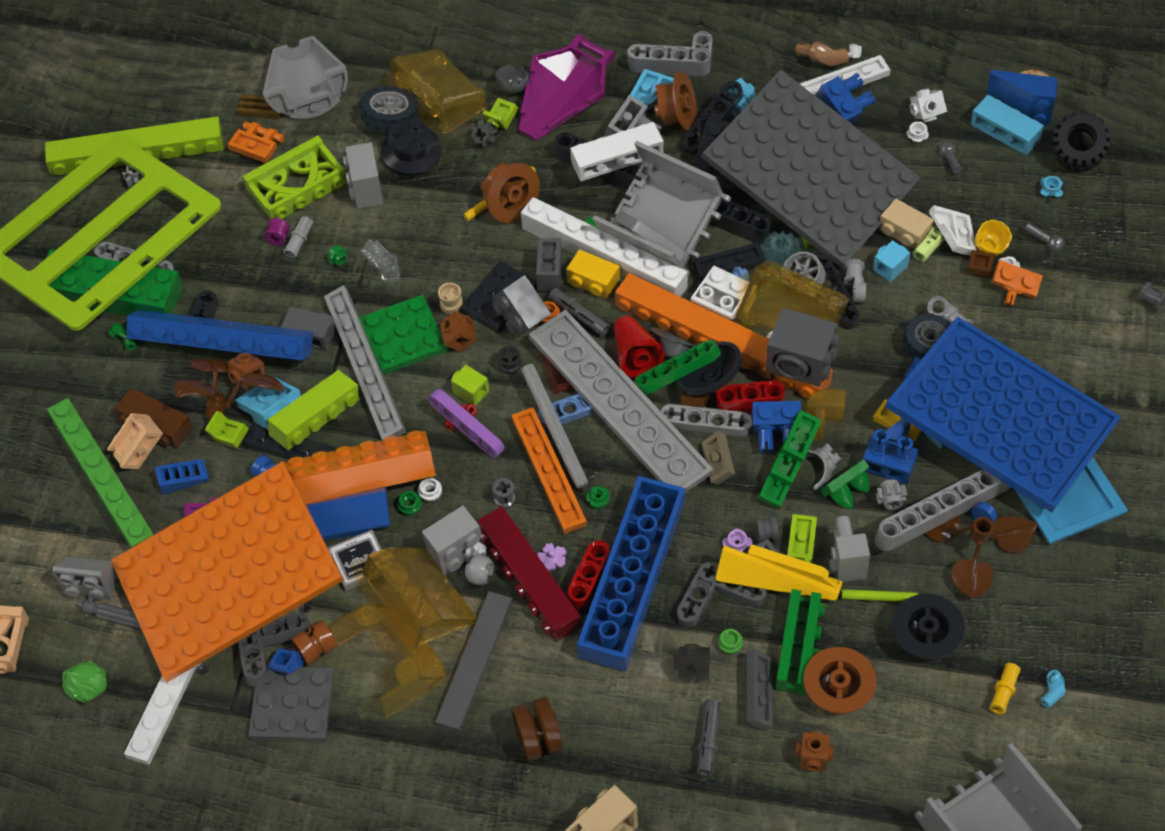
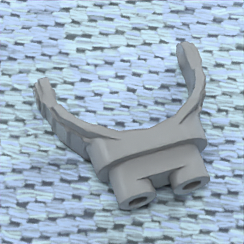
[806,443,842,492]

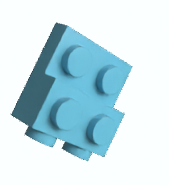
[235,375,301,429]

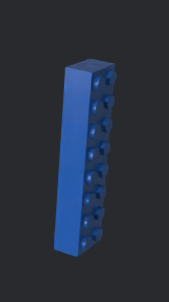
[577,476,685,672]

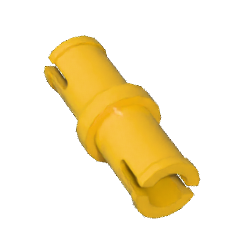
[990,663,1021,715]

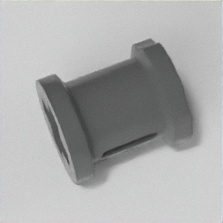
[1137,281,1165,311]
[492,478,515,509]

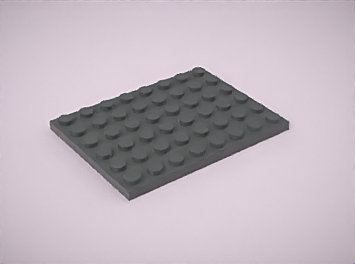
[701,70,920,269]

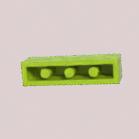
[267,370,359,450]

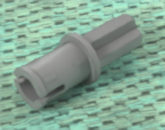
[283,216,313,259]

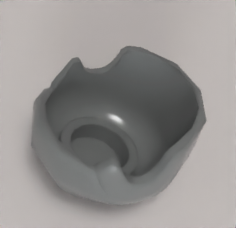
[495,65,530,94]

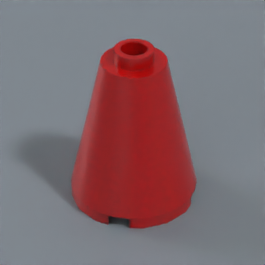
[614,316,665,378]

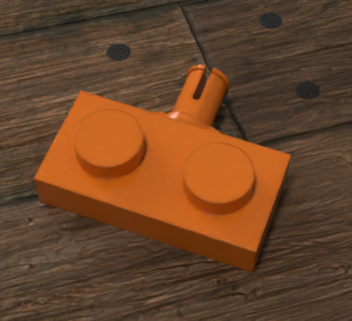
[991,260,1043,307]

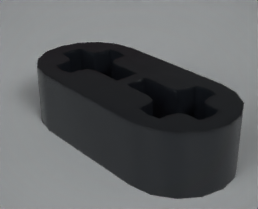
[189,290,219,319]

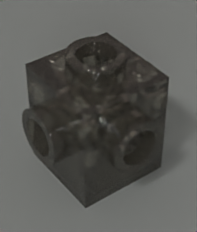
[674,644,710,683]

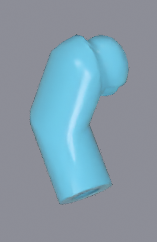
[1040,670,1066,709]

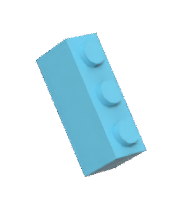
[971,95,1044,156]

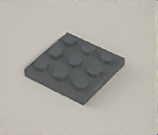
[248,667,335,742]

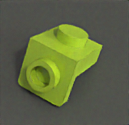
[482,98,518,130]
[205,411,249,448]

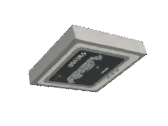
[328,530,391,591]

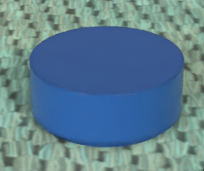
[971,502,997,523]

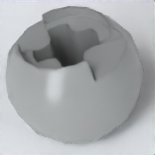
[464,554,494,586]

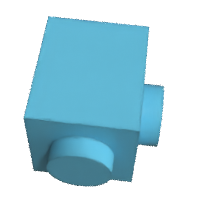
[873,240,910,283]

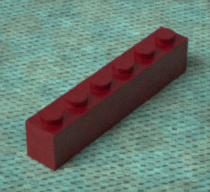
[477,506,581,642]

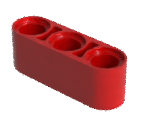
[716,381,785,414]
[568,540,610,613]

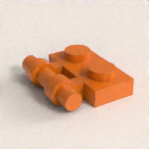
[227,121,284,163]

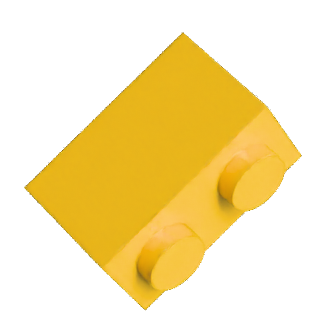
[566,249,620,299]

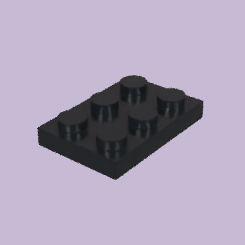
[461,261,537,333]

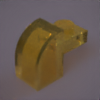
[806,388,846,441]

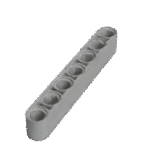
[875,469,1011,551]

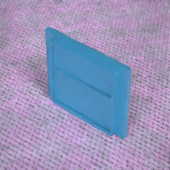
[1015,458,1128,545]

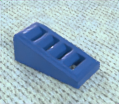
[155,459,210,495]

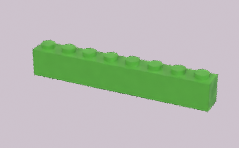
[47,398,154,549]

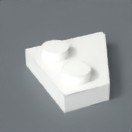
[929,205,977,256]

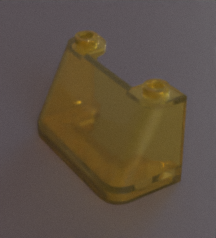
[390,49,486,134]
[735,261,849,329]

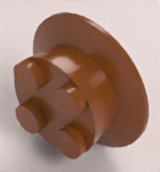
[655,71,697,132]
[480,163,540,223]
[803,647,877,714]

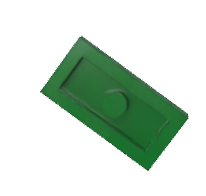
[820,459,869,509]

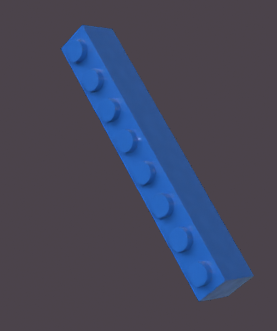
[127,310,313,360]

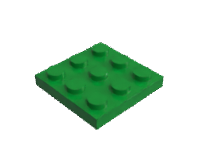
[359,295,448,375]

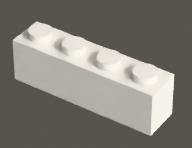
[570,122,664,181]

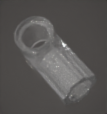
[361,240,401,282]

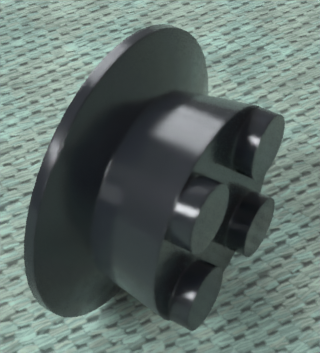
[381,118,442,174]
[892,594,965,660]

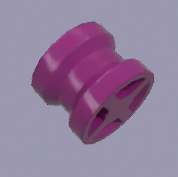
[264,218,290,246]

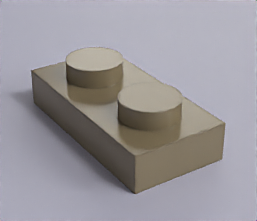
[701,431,735,485]

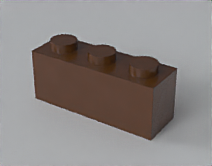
[114,388,193,450]

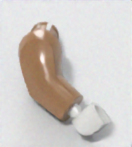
[795,42,862,67]

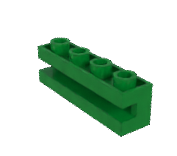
[776,589,825,695]

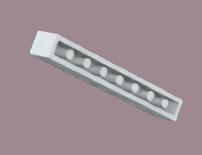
[521,197,687,297]

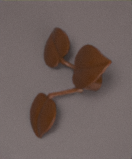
[174,358,285,419]
[925,514,1037,598]

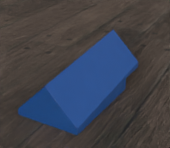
[306,487,390,540]

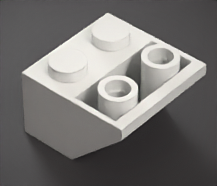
[691,266,754,320]

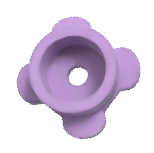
[722,529,752,552]

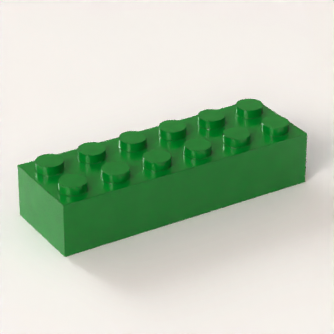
[46,249,183,316]

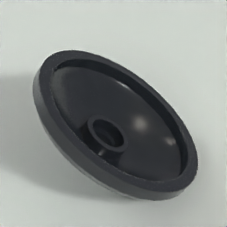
[676,341,742,395]

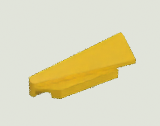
[716,544,843,601]

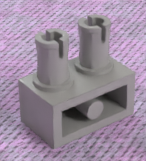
[604,95,662,137]
[829,516,870,582]

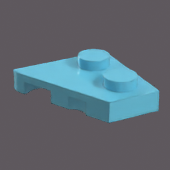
[630,69,674,111]

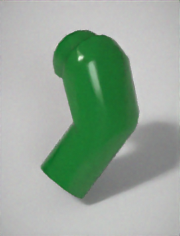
[108,323,137,351]

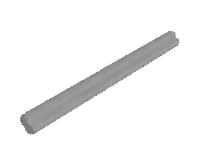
[522,364,588,489]

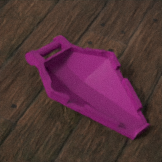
[518,34,615,141]

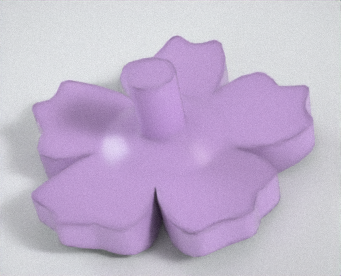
[537,543,566,571]

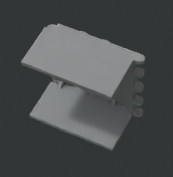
[593,141,731,277]
[914,743,1083,831]

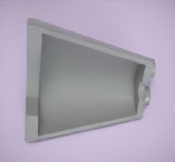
[263,36,348,119]

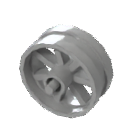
[781,252,826,296]

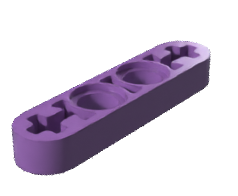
[428,389,505,458]

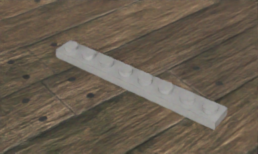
[324,285,406,440]

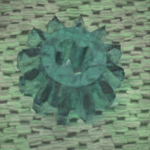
[762,230,801,269]

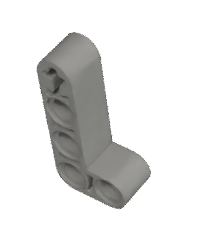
[627,31,712,76]

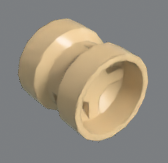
[438,282,463,314]

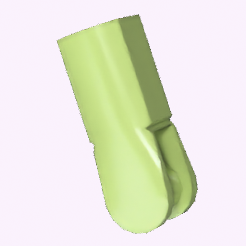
[912,226,945,263]

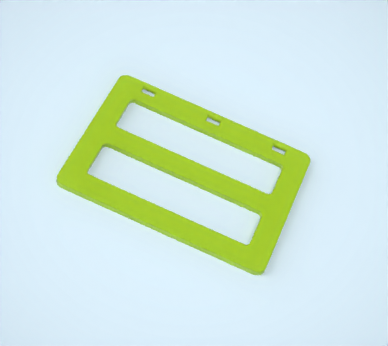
[0,136,221,331]

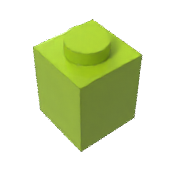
[451,365,489,406]

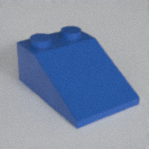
[986,70,1057,126]

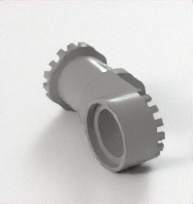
[844,258,866,303]
[927,296,974,325]

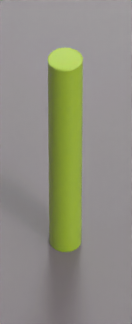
[841,589,918,602]

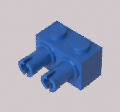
[815,73,876,124]
[752,401,801,453]
[863,429,918,485]

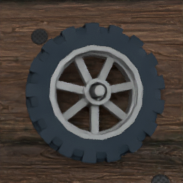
[360,86,418,133]

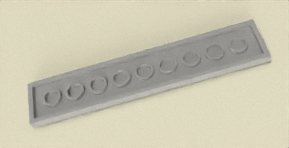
[529,310,713,493]

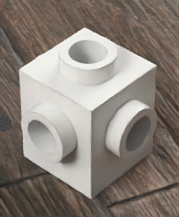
[910,89,947,122]

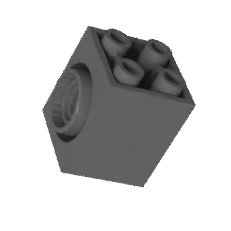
[766,308,840,387]

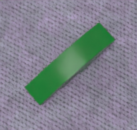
[757,410,822,510]

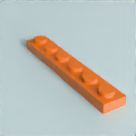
[511,407,587,534]

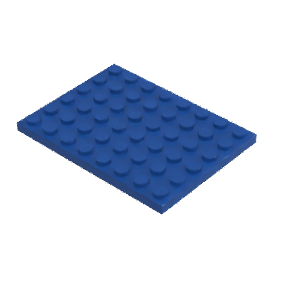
[885,316,1121,513]

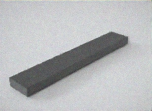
[435,591,513,733]

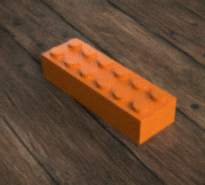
[284,431,436,504]

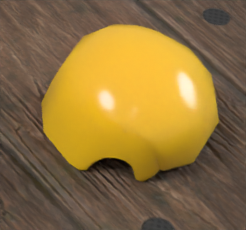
[975,219,1012,257]

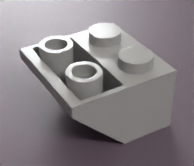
[52,557,118,600]

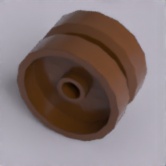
[511,696,563,762]

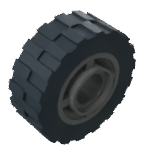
[902,313,951,360]

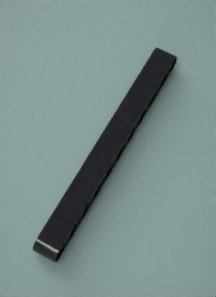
[555,132,771,245]

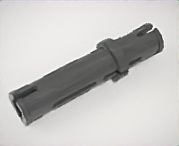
[548,287,610,337]
[696,699,721,777]

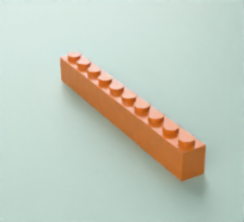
[615,273,833,402]

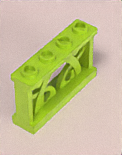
[243,136,347,219]

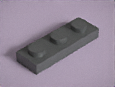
[747,649,773,730]

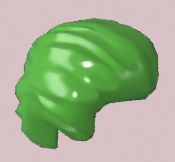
[62,661,107,703]

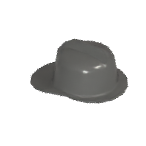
[651,327,696,361]

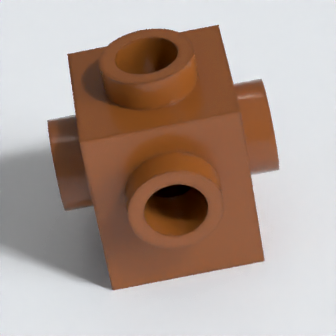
[439,311,477,352]
[228,353,265,391]
[795,731,834,772]

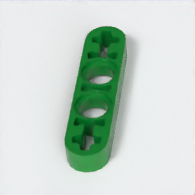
[634,340,721,395]

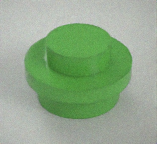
[718,629,743,654]

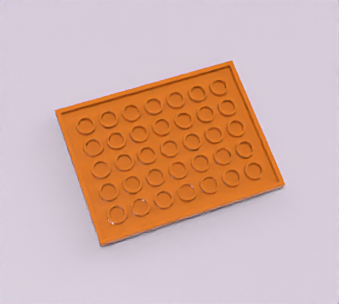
[111,461,344,682]

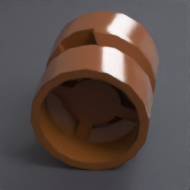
[290,620,338,666]

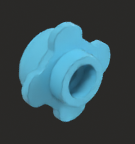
[1040,176,1063,197]

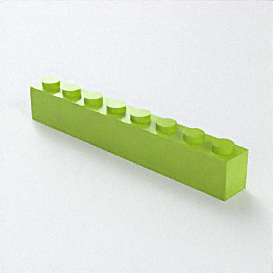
[45,116,224,176]

